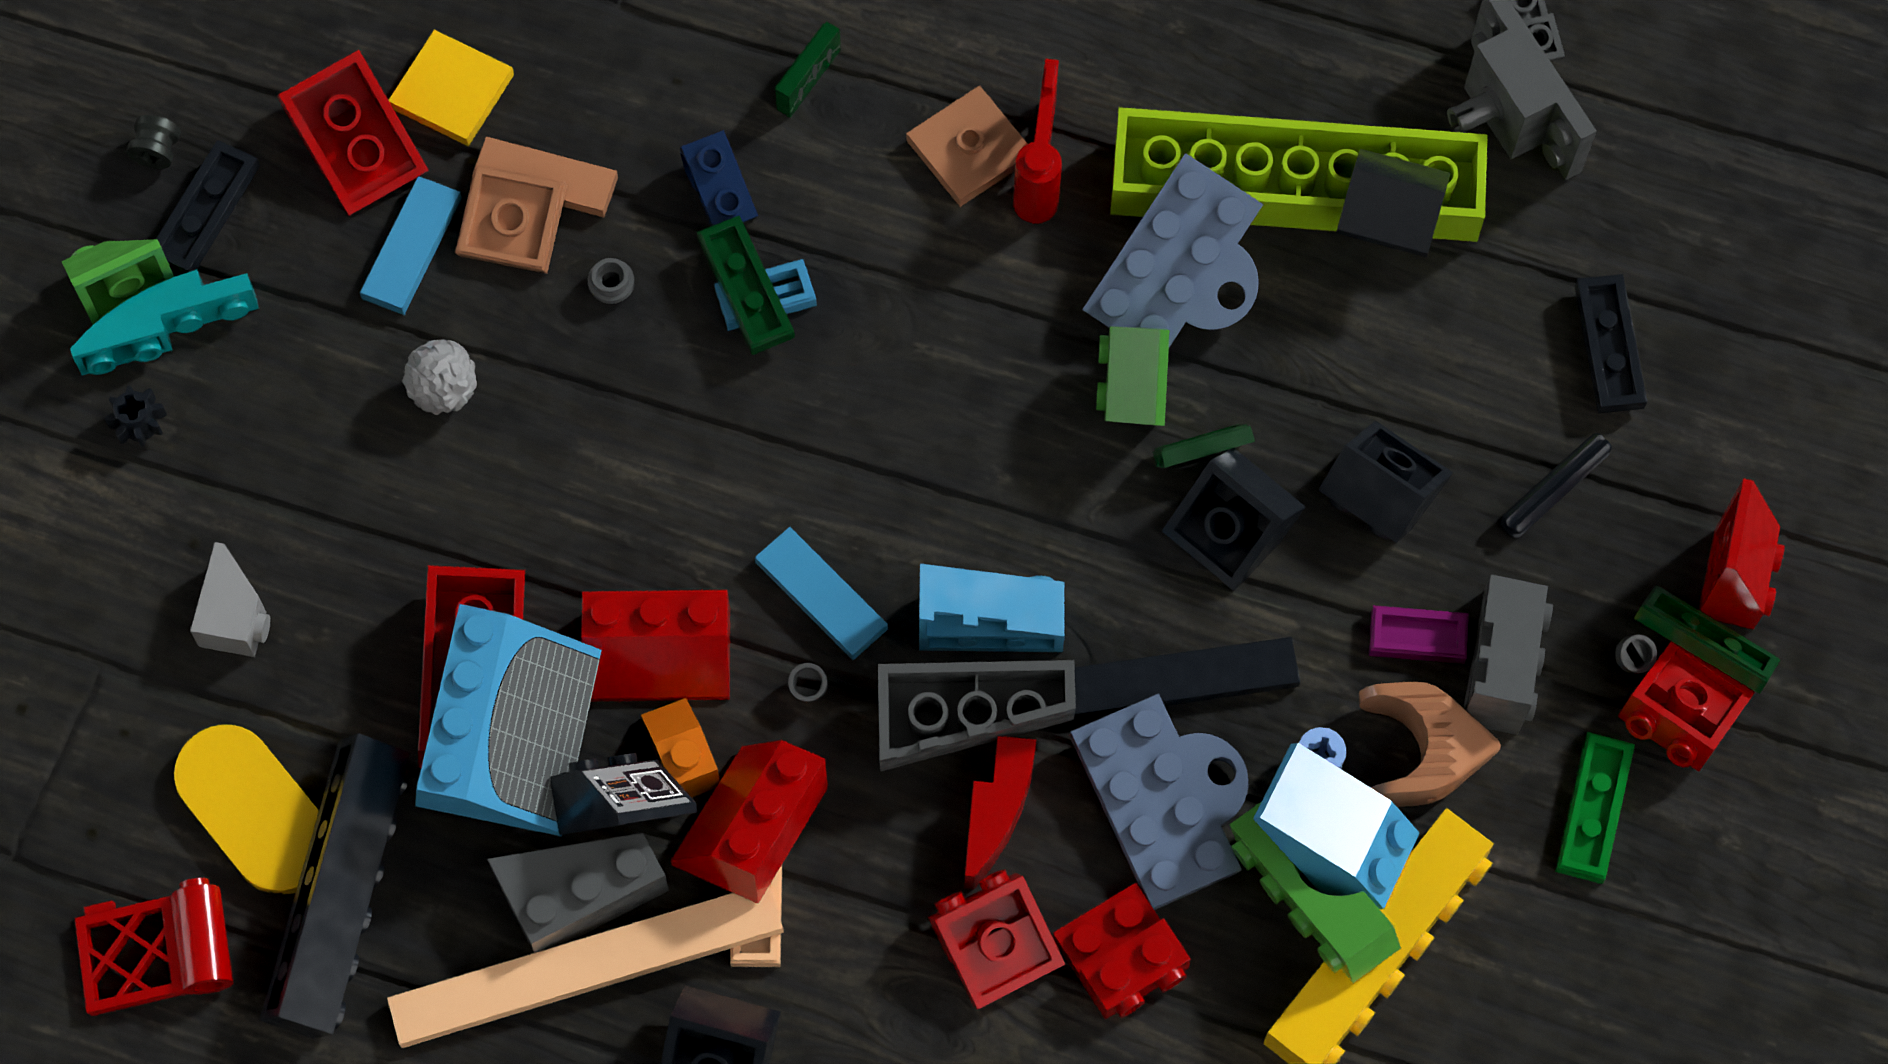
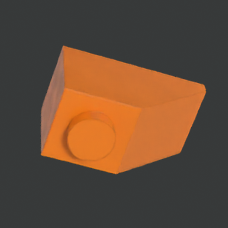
[641,698,720,798]

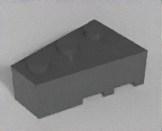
[1463,575,1553,735]
[488,833,669,953]

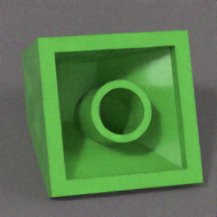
[61,239,174,325]

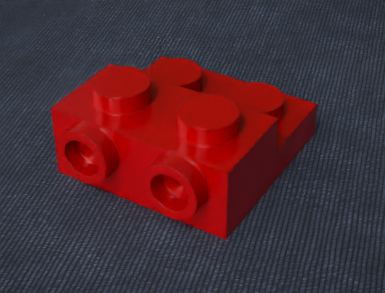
[1618,641,1755,772]
[928,869,1065,1009]
[1052,883,1191,1020]

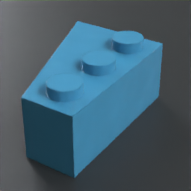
[919,564,1064,652]

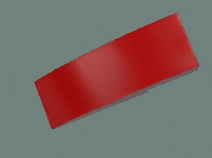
[964,736,1036,890]

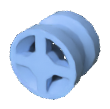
[1299,727,1346,769]

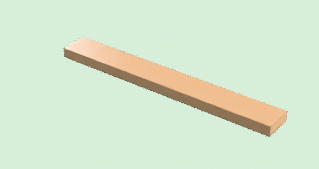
[387,885,784,1048]

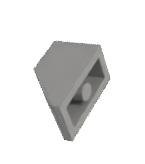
[190,542,270,657]

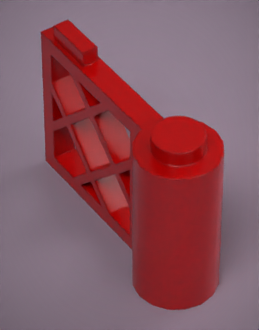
[1013,58,1062,224]
[75,878,234,1016]

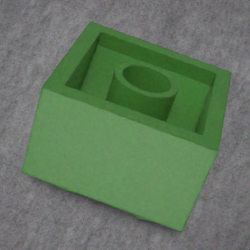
[1096,326,1170,426]

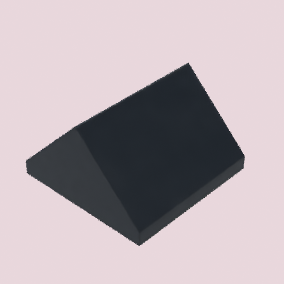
[1336,149,1450,258]

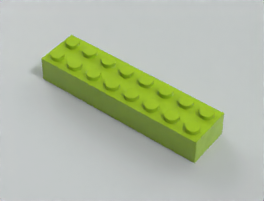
[1110,107,1488,242]

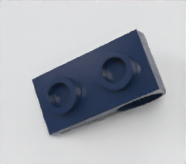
[680,130,758,226]

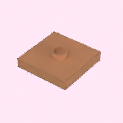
[906,85,1028,207]
[455,164,567,274]

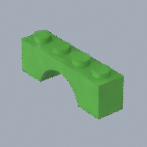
[1229,801,1401,983]

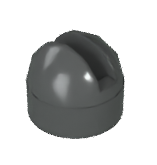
[1614,635,1657,674]
[788,663,828,703]

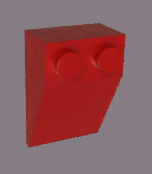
[277,50,429,216]
[1699,478,1785,630]

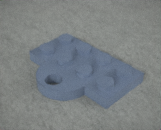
[1082,153,1263,347]
[1069,694,1248,910]

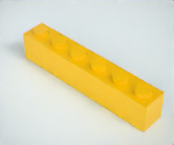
[1263,808,1494,1064]

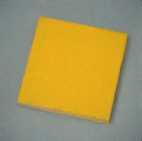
[389,30,514,147]

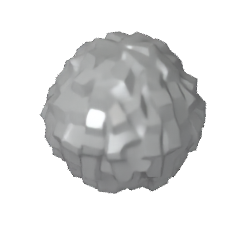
[402,339,477,415]

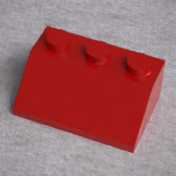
[582,590,730,702]
[671,740,828,904]

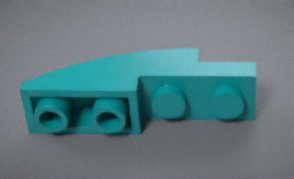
[70,270,259,375]

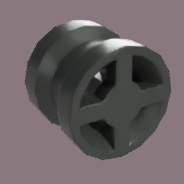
[126,115,181,169]

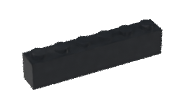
[260,733,410,1039]

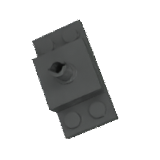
[1447,0,1597,180]

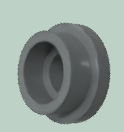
[588,258,635,304]

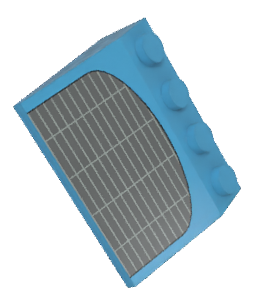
[415,604,602,836]

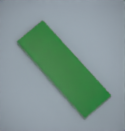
[1555,732,1635,884]

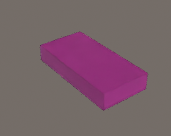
[1369,605,1469,664]

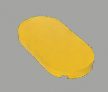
[174,725,319,894]

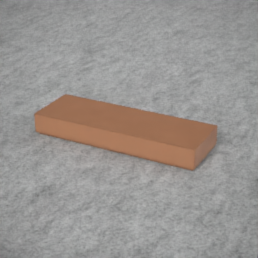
[472,137,618,217]

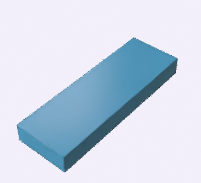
[360,176,462,315]
[755,527,888,660]

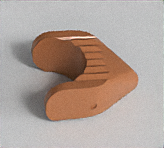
[1358,682,1501,807]

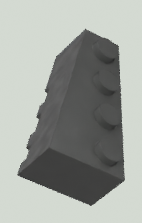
[878,660,1076,771]

